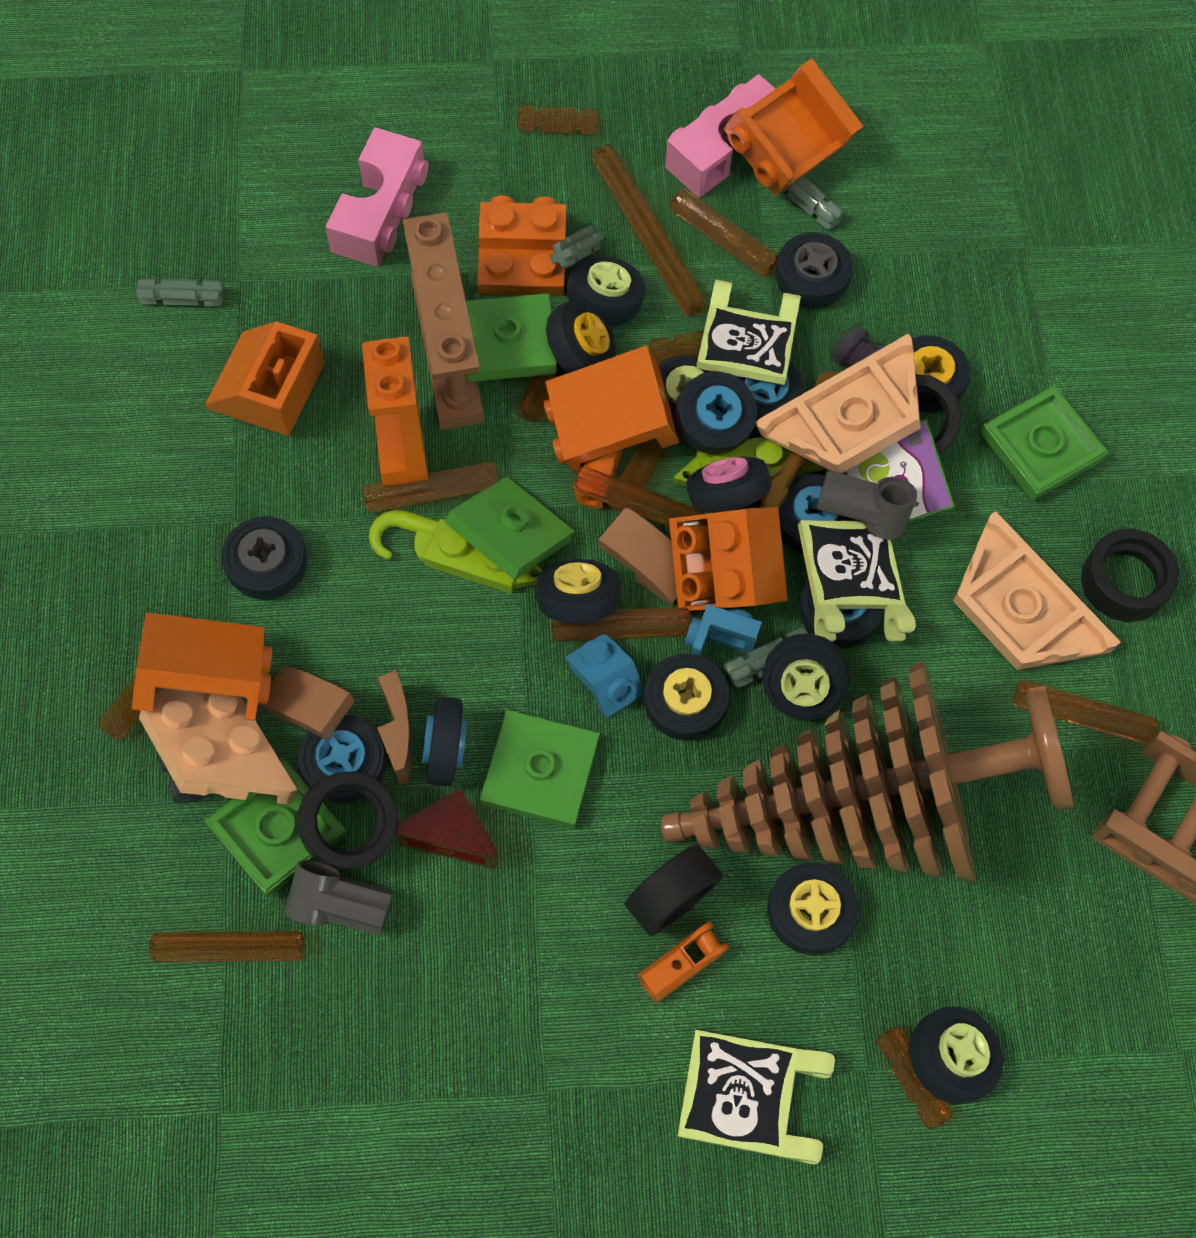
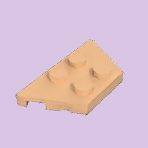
[755,334,921,474]
[953,511,1121,670]
[139,688,297,804]

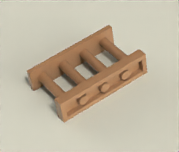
[402,212,484,430]
[1091,731,1196,904]

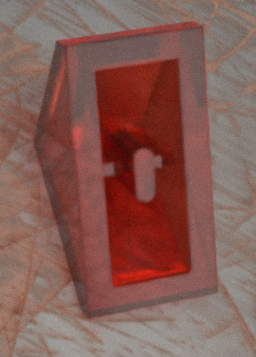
[395,788,498,869]

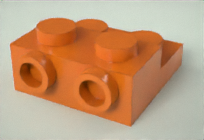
[477,195,566,296]

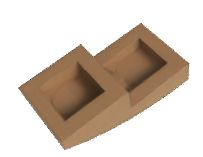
[598,506,677,606]
[258,666,355,741]
[377,670,413,785]

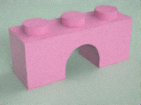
[665,74,775,198]
[325,127,428,267]

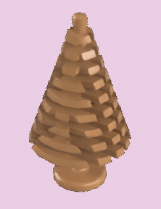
[660,660,1074,882]

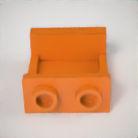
[723,58,864,197]
[362,337,429,486]
[544,345,680,476]
[132,612,272,721]

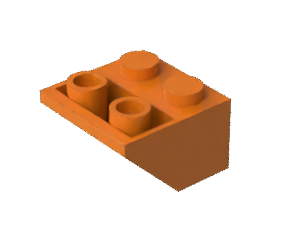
[205,321,325,436]
[669,507,788,612]

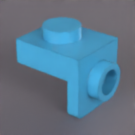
[685,604,762,656]
[565,633,644,717]

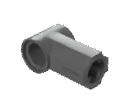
[817,470,917,540]
[284,860,393,936]

